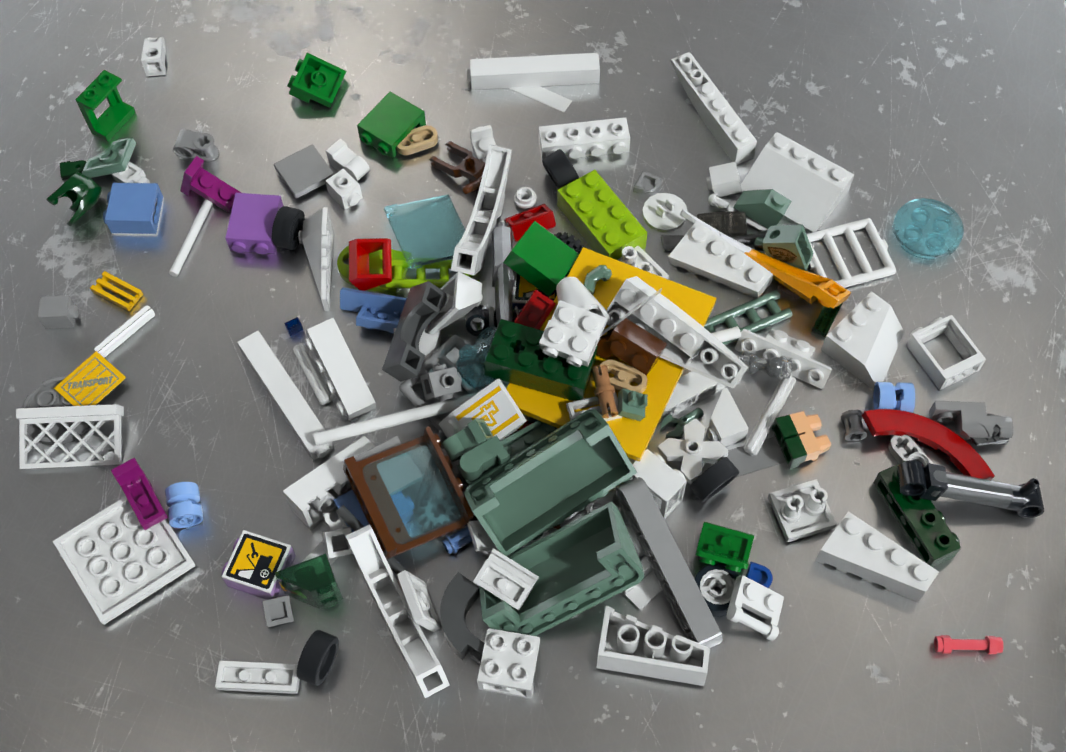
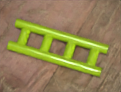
[386,259,480,289]

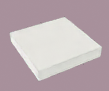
[397,570,442,632]

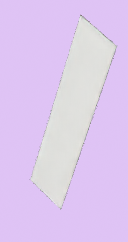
[509,86,572,112]

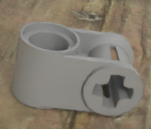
[173,129,219,162]

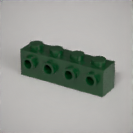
[873,461,961,567]

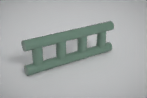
[704,290,793,345]

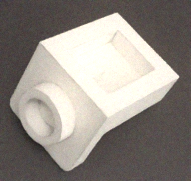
[470,125,496,162]

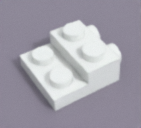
[539,300,607,367]

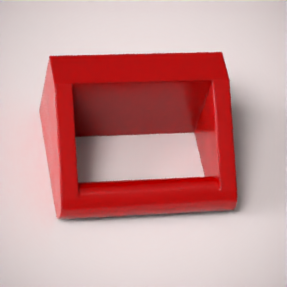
[349,238,392,291]
[514,289,556,330]

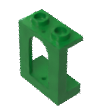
[75,70,136,142]

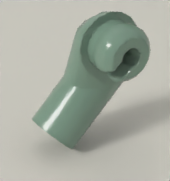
[584,265,612,295]

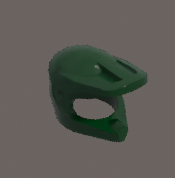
[46,172,102,226]

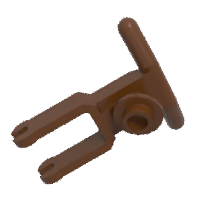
[429,141,485,194]

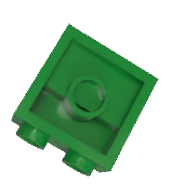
[287,53,347,108]

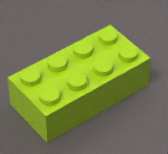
[557,170,648,260]

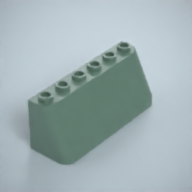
[464,409,637,556]
[479,501,644,636]

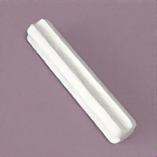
[94,305,155,358]
[293,343,332,405]

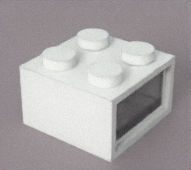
[626,449,687,520]

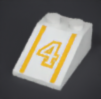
[439,378,527,441]

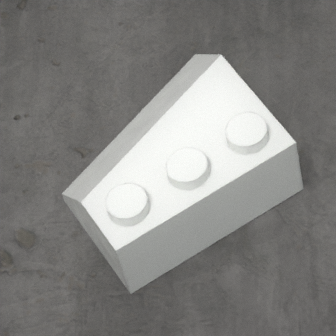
[821,291,904,391]

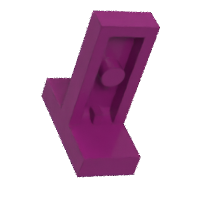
[180,155,241,213]
[111,457,168,530]

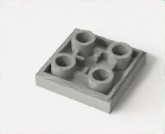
[274,144,334,198]

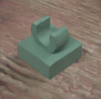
[618,388,648,421]

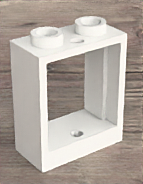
[906,315,986,391]

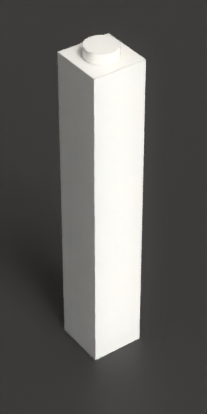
[466,53,600,90]
[237,330,334,461]

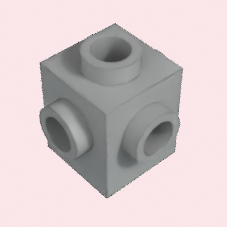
[420,364,462,401]

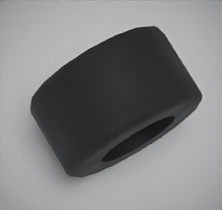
[542,149,579,189]

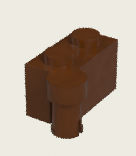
[597,318,667,375]

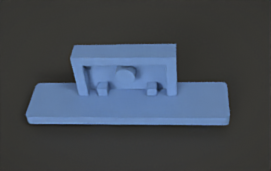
[340,287,407,333]

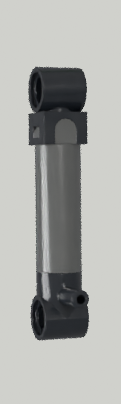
[897,460,1044,518]

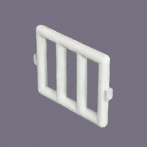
[807,218,896,288]

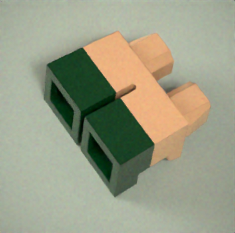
[772,411,831,469]

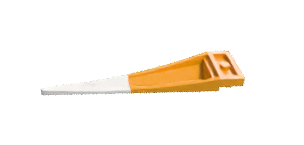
[679,209,851,308]

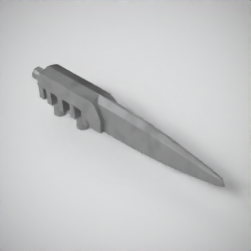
[492,222,515,327]

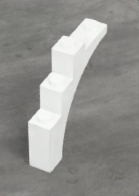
[451,144,513,275]
[345,524,450,698]

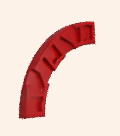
[862,409,995,480]

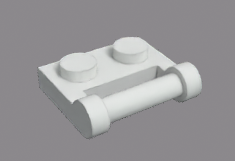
[727,575,784,641]

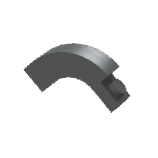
[440,572,485,664]

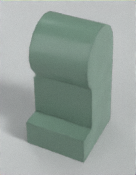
[442,419,494,462]
[460,435,510,481]

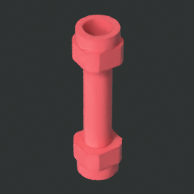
[934,635,1003,654]

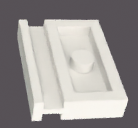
[473,548,539,610]

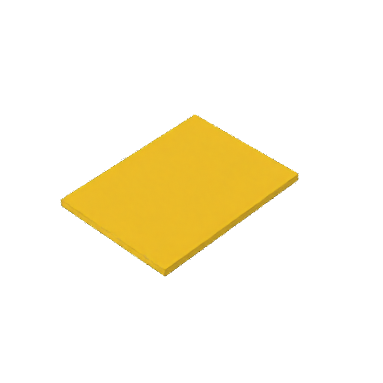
[506,247,717,462]

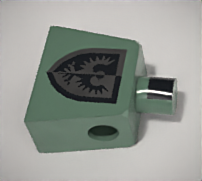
[754,224,814,271]

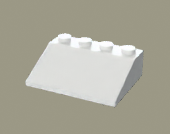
[740,132,854,233]

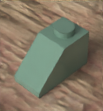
[733,189,792,229]

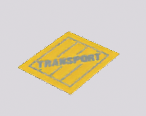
[54,351,127,406]

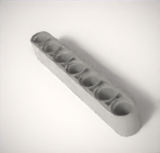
[615,477,723,648]

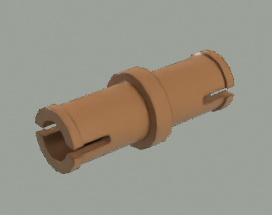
[591,365,618,418]

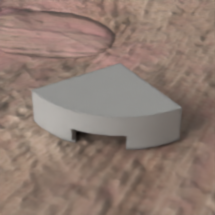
[633,171,663,193]

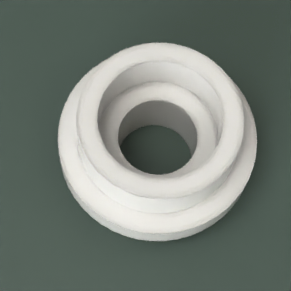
[514,187,537,209]

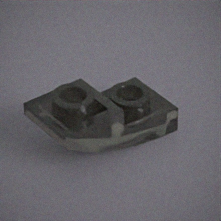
[697,211,747,237]

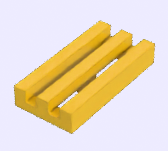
[90,271,143,312]

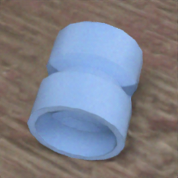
[873,382,915,413]
[165,482,203,528]

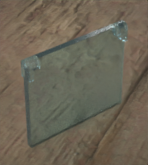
[384,194,465,269]

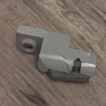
[929,400,1013,446]

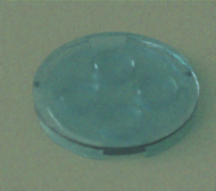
[893,198,964,260]

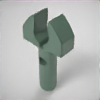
[660,408,704,439]

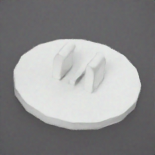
[642,193,687,232]

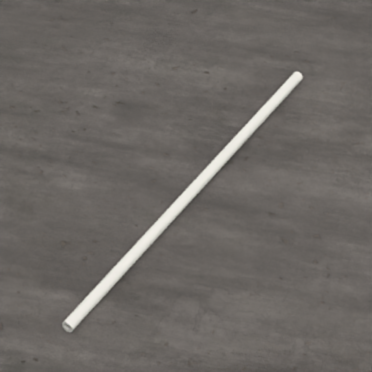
[313,326,741,446]

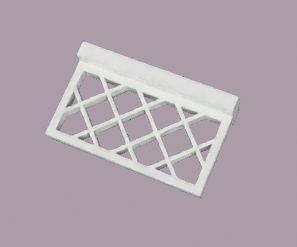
[16,404,124,469]

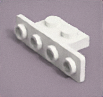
[735,329,832,389]

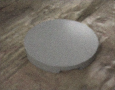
[22,376,97,445]

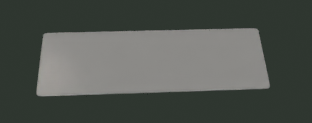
[702,436,786,478]

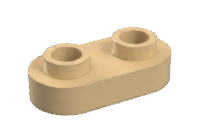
[396,125,438,155]
[598,360,647,393]

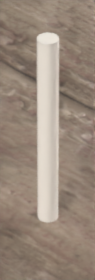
[169,199,213,277]

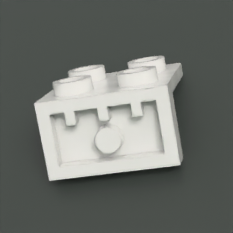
[477,628,540,699]

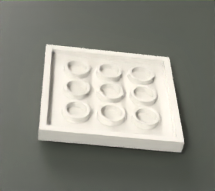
[53,496,196,625]

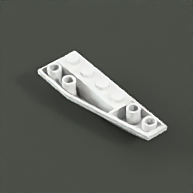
[607,276,749,388]

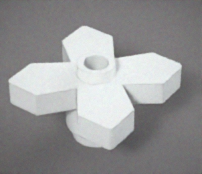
[658,419,728,484]

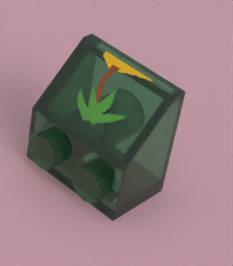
[275,553,343,608]

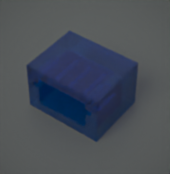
[284,317,303,336]

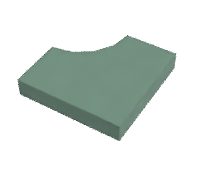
[82,137,136,178]

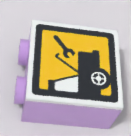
[222,530,296,599]

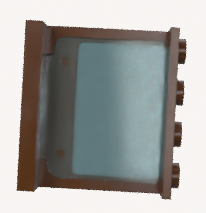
[343,426,474,560]

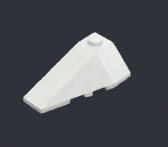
[299,207,334,311]

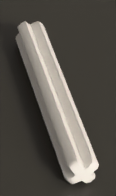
[744,374,796,456]

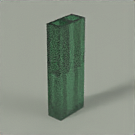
[812,303,843,338]

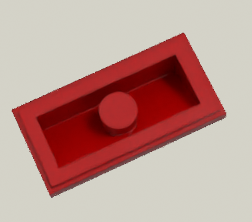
[504,204,556,241]

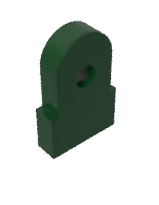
[60,160,86,180]

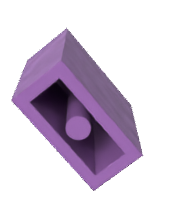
[225,193,283,254]

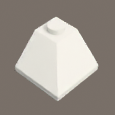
[429,271,483,335]

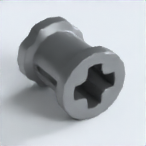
[841,410,867,442]

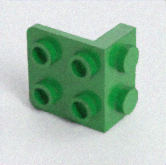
[695,521,754,572]

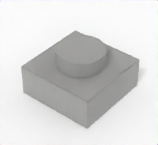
[262,595,294,627]

